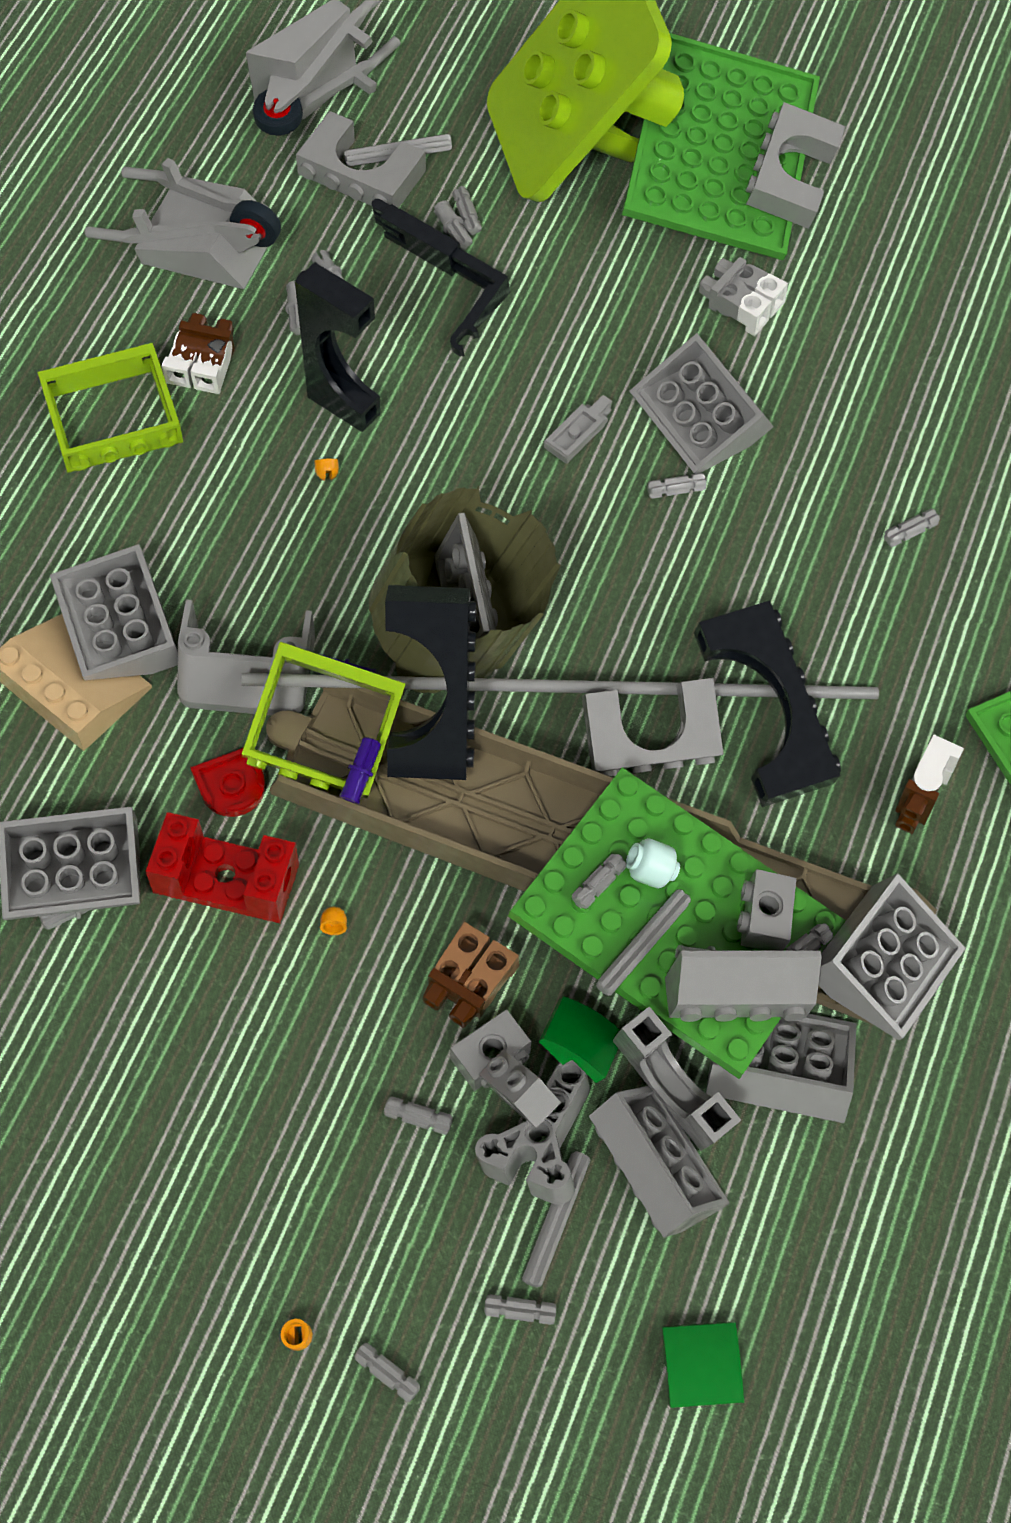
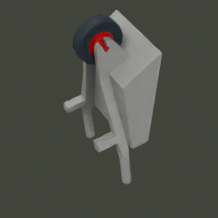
[246,0,401,136]
[85,158,281,289]

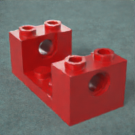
[146,812,299,924]

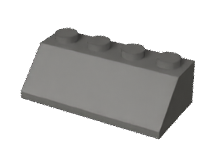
[665,951,822,1022]
[589,1086,730,1238]

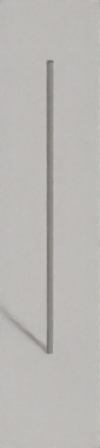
[241,673,879,699]

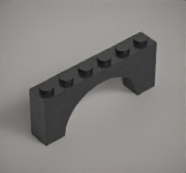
[295,262,381,432]
[385,585,476,780]
[694,600,841,807]

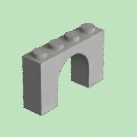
[746,102,846,229]
[296,111,426,208]
[582,678,724,777]
[612,1006,741,1151]

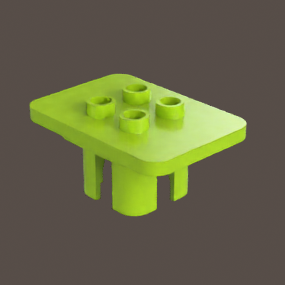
[487,0,684,202]

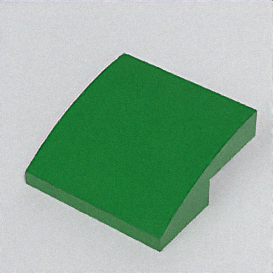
[539,996,620,1083]
[662,1321,744,1408]

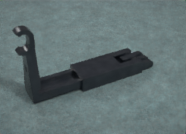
[371,199,510,356]

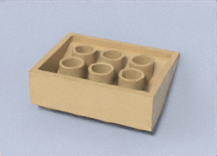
[0,614,152,751]

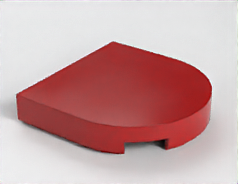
[190,748,265,817]

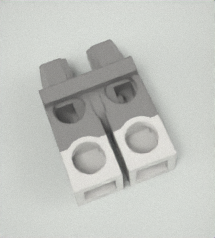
[699,257,788,337]

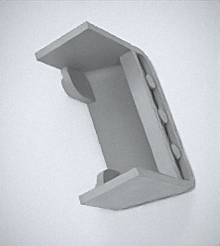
[177,599,315,716]

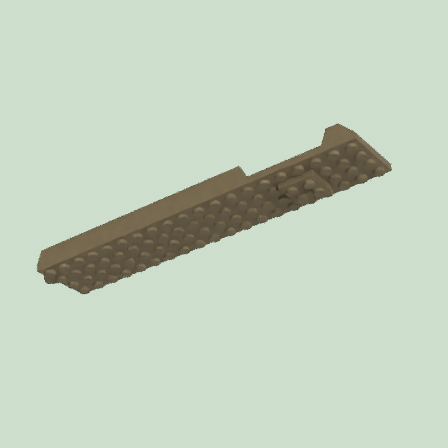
[266,688,937,1025]

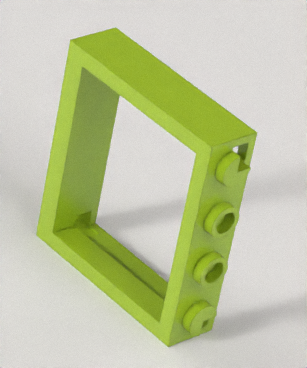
[37,343,183,473]
[242,642,405,798]

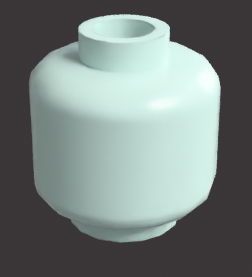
[626,838,680,889]

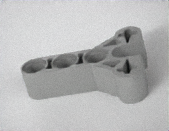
[475,1060,590,1205]

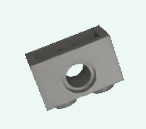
[737,869,797,951]
[450,1009,531,1092]
[479,1049,561,1128]

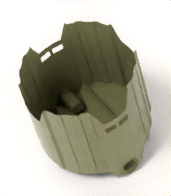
[369,485,561,694]

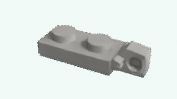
[544,395,612,464]

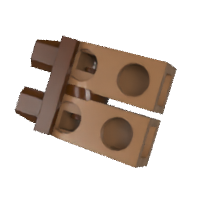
[423,922,519,1028]

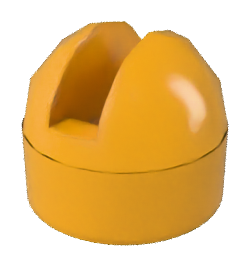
[314,459,339,481]
[320,906,347,935]
[281,1319,313,1351]

